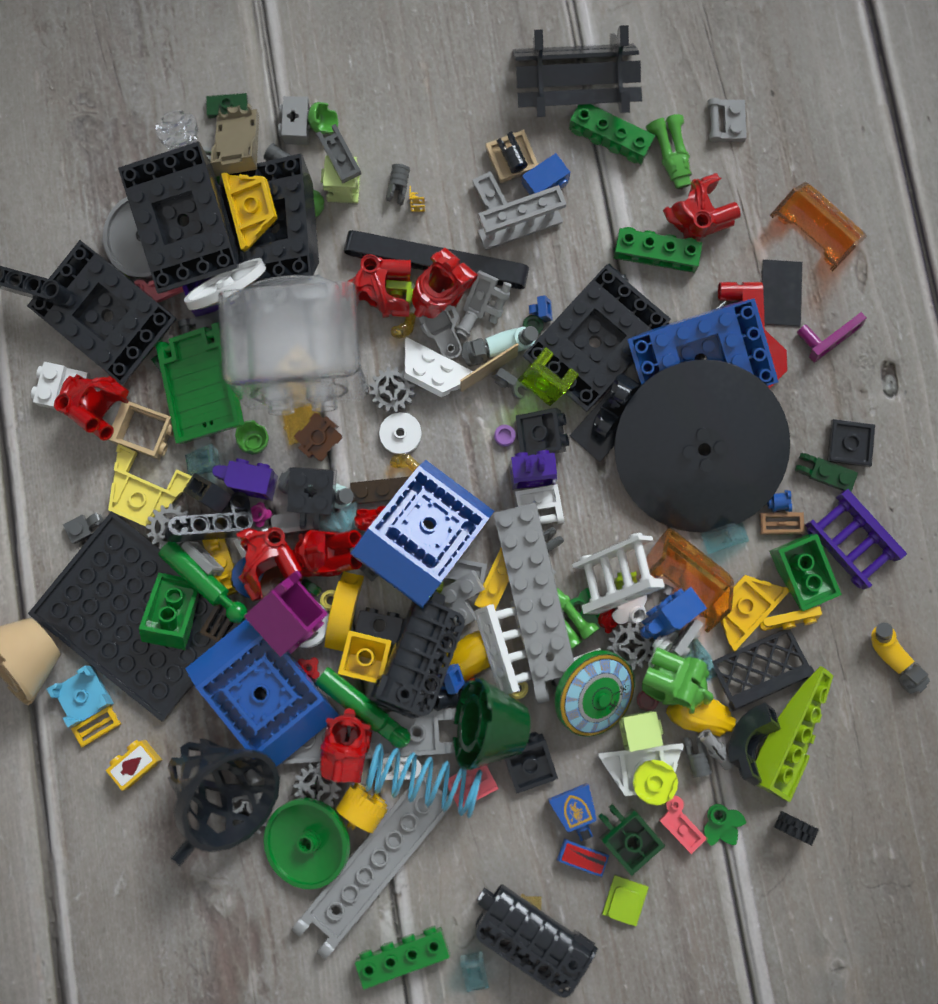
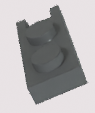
[316,124,361,184]

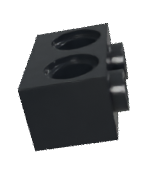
[183,473,232,513]

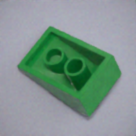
[769,534,842,611]
[139,572,199,650]

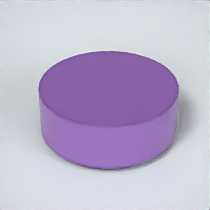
[494,425,516,447]

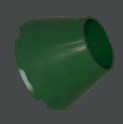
[453,677,530,770]

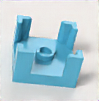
[47,666,114,727]

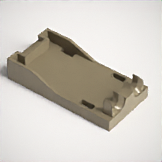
[210,104,259,176]

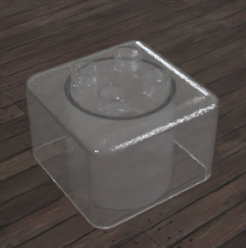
[218,276,369,416]

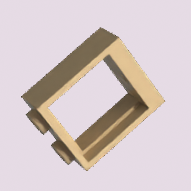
[108,402,174,460]

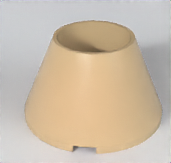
[0,618,61,706]

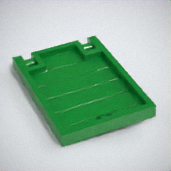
[156,322,245,444]

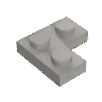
[437,570,485,627]

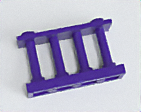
[805,489,907,589]

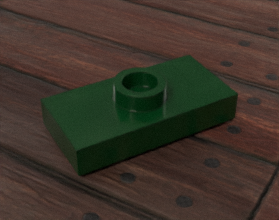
[206,93,248,118]

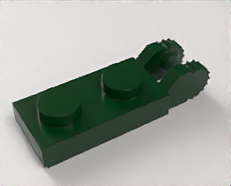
[795,453,858,492]

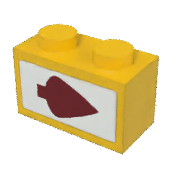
[106,740,162,791]

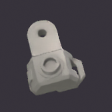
[419,305,462,359]

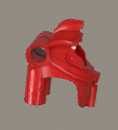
[663,173,741,242]
[412,248,478,319]
[343,254,411,318]
[54,374,129,441]
[236,527,304,602]
[292,530,362,577]
[320,708,372,783]

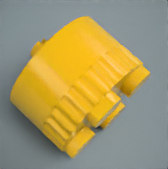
[336,782,388,833]

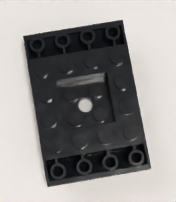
[118,141,239,294]
[226,154,319,290]
[27,240,177,385]
[523,264,671,412]

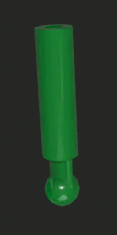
[158,541,248,623]
[314,667,411,749]

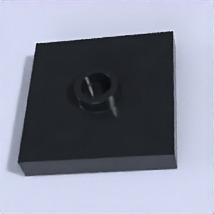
[827,419,875,467]

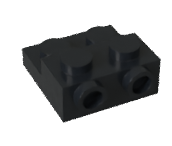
[516,408,569,455]
[505,732,558,794]

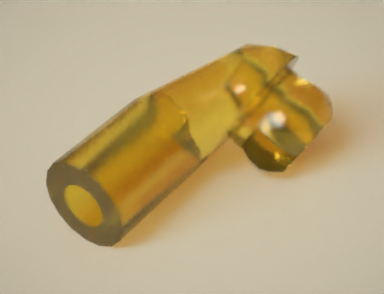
[391,312,416,339]
[390,454,420,472]

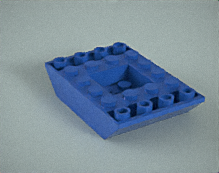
[627,298,779,386]
[350,460,494,608]
[185,619,339,767]

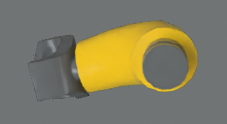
[871,622,930,694]

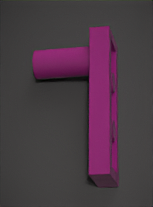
[797,312,867,363]

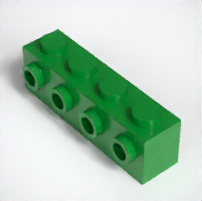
[569,104,655,165]
[613,227,703,273]
[355,926,450,990]

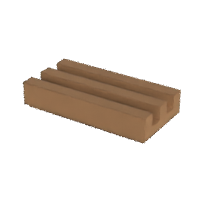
[759,512,805,535]

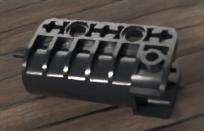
[369,591,465,719]
[475,884,598,998]

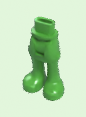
[646,114,692,189]
[557,588,600,650]

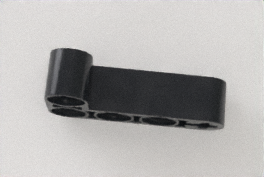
[164,491,253,542]

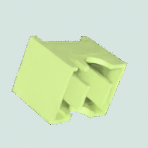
[321,155,360,203]
[619,711,663,752]

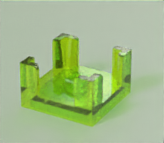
[518,347,579,406]

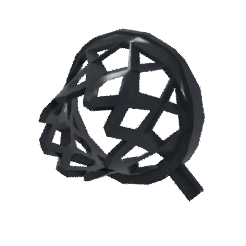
[167,738,280,866]

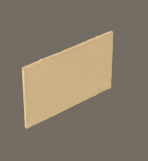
[460,343,519,392]

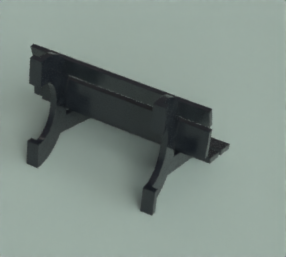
[513,25,642,117]

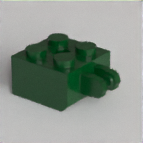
[598,804,665,876]

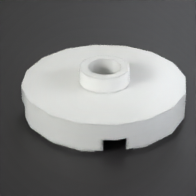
[379,412,422,455]

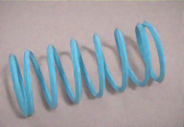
[365,743,482,818]

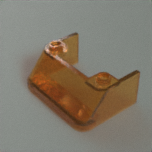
[770,182,867,272]
[639,529,734,633]

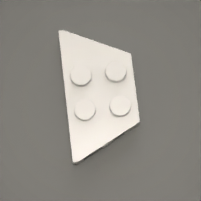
[404,337,473,398]
[598,743,684,796]

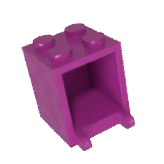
[244,571,328,657]

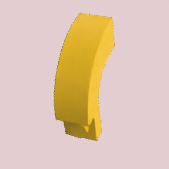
[324,572,364,651]

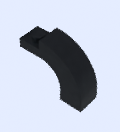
[729,702,781,786]

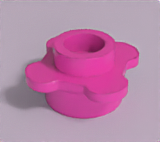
[251,502,272,528]

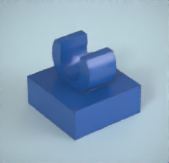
[529,295,553,322]
[437,664,465,694]

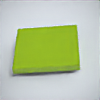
[602,875,649,927]

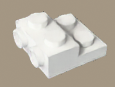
[31,362,90,409]

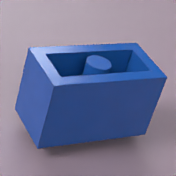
[521,153,570,195]

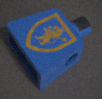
[548,783,597,841]

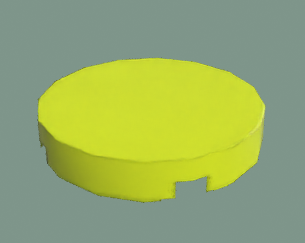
[632,759,678,805]

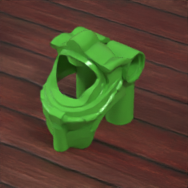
[642,647,714,714]

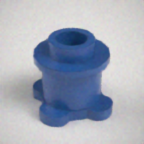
[767,490,792,513]

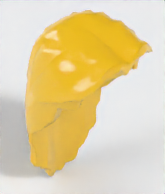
[442,631,491,682]
[666,699,736,737]

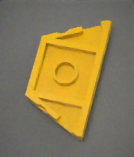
[221,173,278,251]
[715,575,790,651]

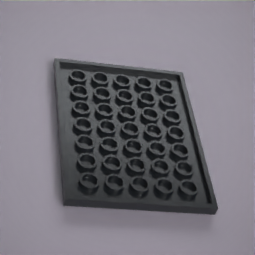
[28,511,242,722]

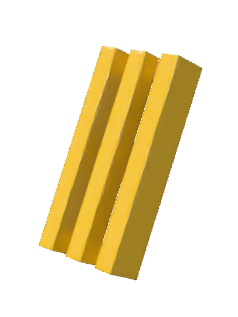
[71,705,121,748]

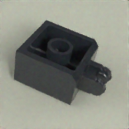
[287,467,337,531]

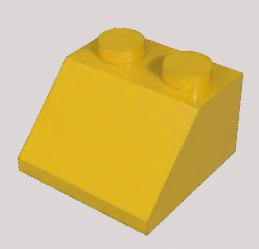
[338,631,392,683]

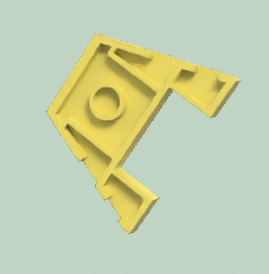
[108,444,192,527]

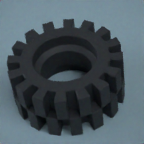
[774,811,819,846]

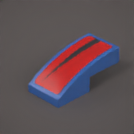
[557,839,609,877]

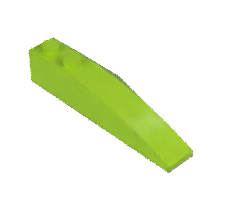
[756,666,834,803]

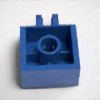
[640,587,707,640]

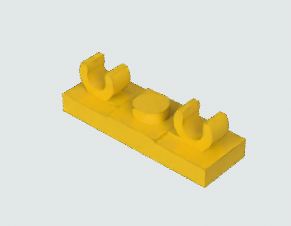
[202,538,237,596]

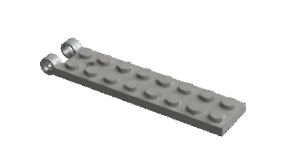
[494,503,574,704]
[281,708,456,764]
[291,774,455,959]

